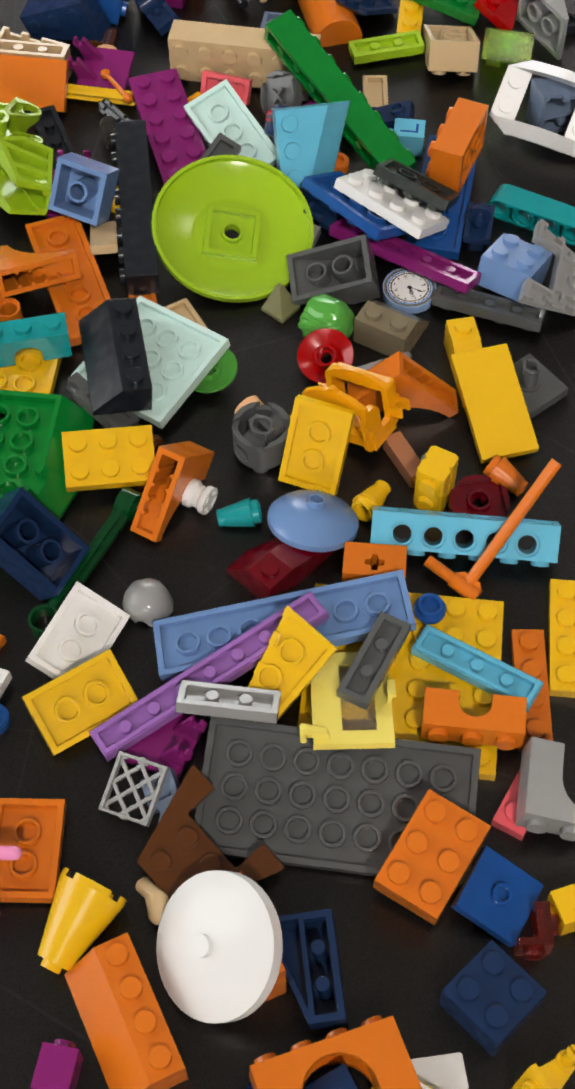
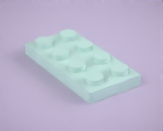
[183,79,277,166]

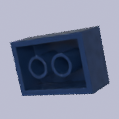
[0,487,90,601]

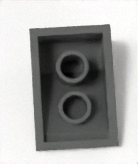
[287,234,381,305]

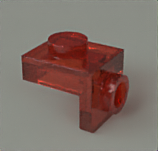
[513,901,558,961]

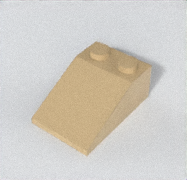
[423,24,480,76]

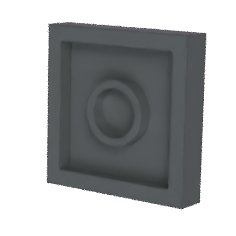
[513,353,569,419]

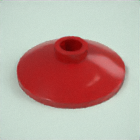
[297,328,354,383]

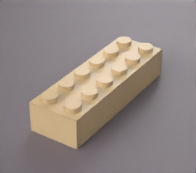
[168,19,321,91]

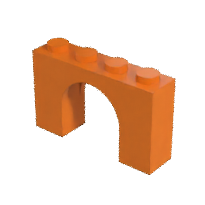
[249,1015,422,1089]

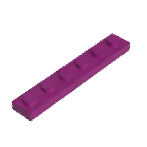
[329,217,481,294]

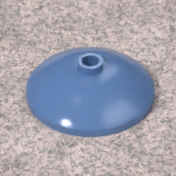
[267,489,359,552]

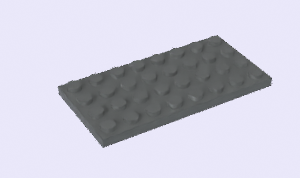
[194,716,481,888]

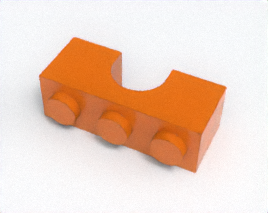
[420,687,527,750]

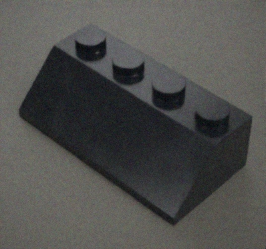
[79,297,152,415]

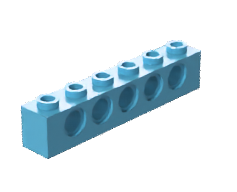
[370,506,561,567]

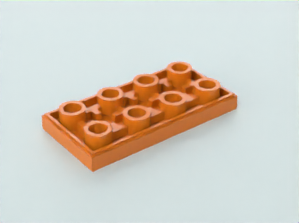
[0,54,69,113]

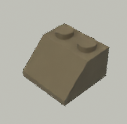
[353,300,429,357]

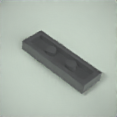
[336,611,411,710]

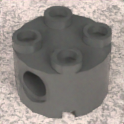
[232,401,290,473]

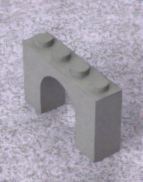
[515,736,575,841]

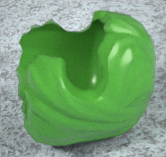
[297,294,355,338]

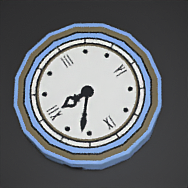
[382,267,437,314]

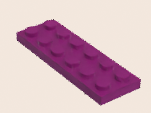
[128,68,206,186]

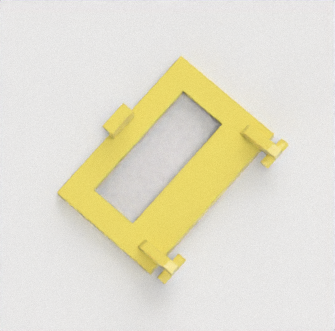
[299,652,396,750]

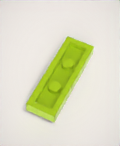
[348,30,425,65]

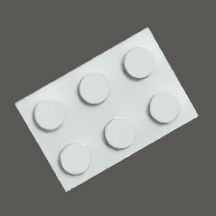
[25,581,131,679]

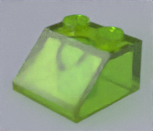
[481,28,535,68]

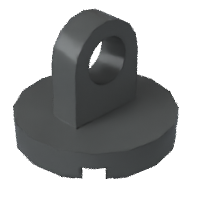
[260,70,309,114]

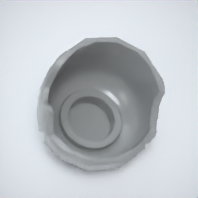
[122,578,174,627]

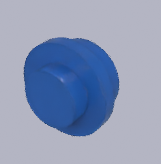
[414,593,446,625]

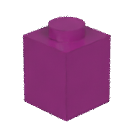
[30,1039,84,1089]

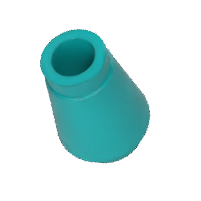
[216,497,262,527]

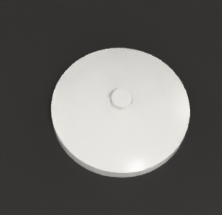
[156,870,283,1024]

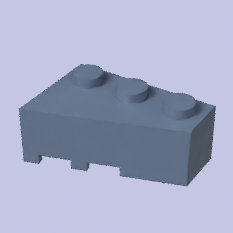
[525,78,575,133]

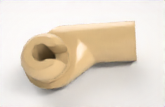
[135,877,169,925]

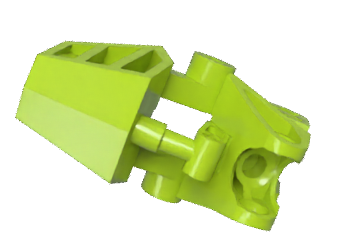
[0,97,53,216]

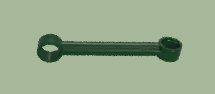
[28,487,142,640]

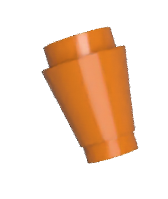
[483,455,529,497]

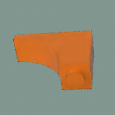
[0,245,81,298]
[347,351,458,418]
[130,441,215,543]

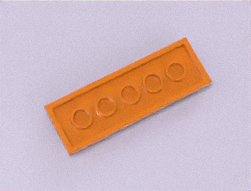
[25,215,111,347]

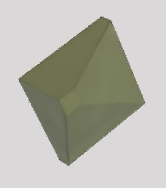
[261,283,300,324]

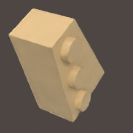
[0,26,72,80]

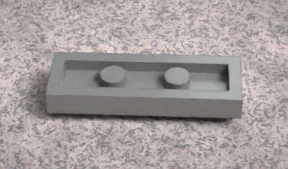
[176,680,281,724]

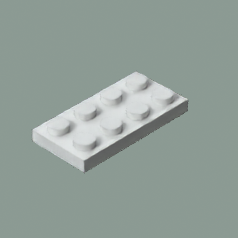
[333,169,450,240]

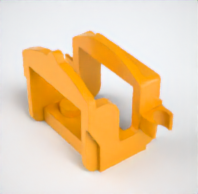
[302,362,411,452]

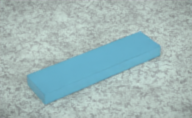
[411,624,544,713]

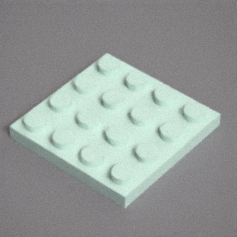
[72,295,230,429]

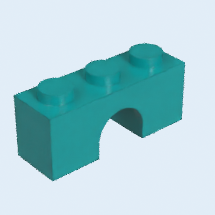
[0,312,72,367]

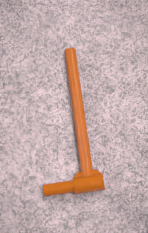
[424,458,562,600]

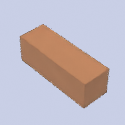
[383,431,421,488]

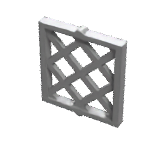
[98,751,170,827]

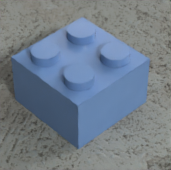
[48,152,120,226]
[477,233,553,303]

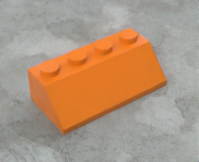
[64,932,188,1089]

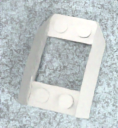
[489,60,575,158]

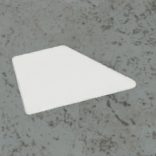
[411,1052,469,1089]

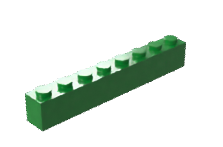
[264,9,416,170]

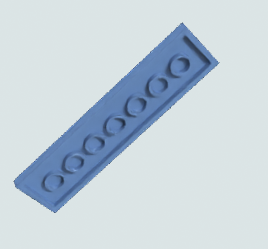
[152,570,416,682]

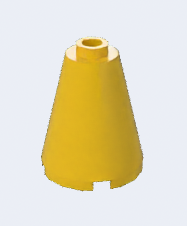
[37,867,127,975]

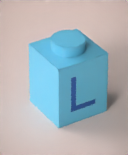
[389,118,426,157]

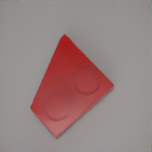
[473,0,519,37]

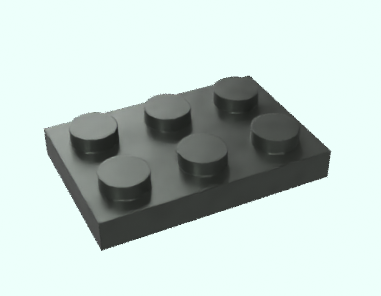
[373,158,461,212]

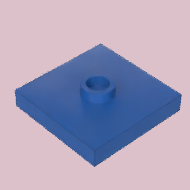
[451,845,544,947]

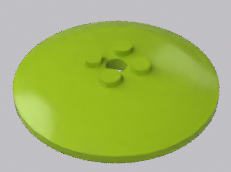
[151,155,314,303]

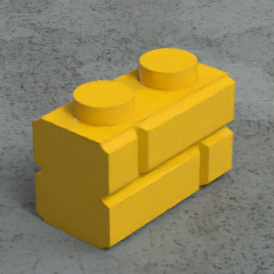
[413,445,459,511]

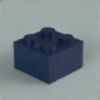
[438,940,548,1057]

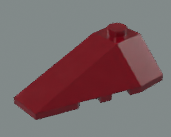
[226,537,336,599]

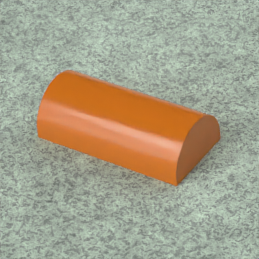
[297,0,362,48]

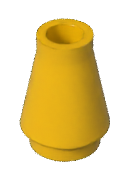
[351,480,391,522]

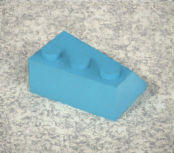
[271,100,350,189]

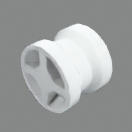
[181,478,218,515]

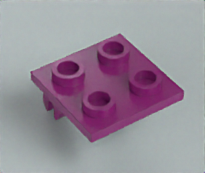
[68,36,135,90]
[124,714,207,781]

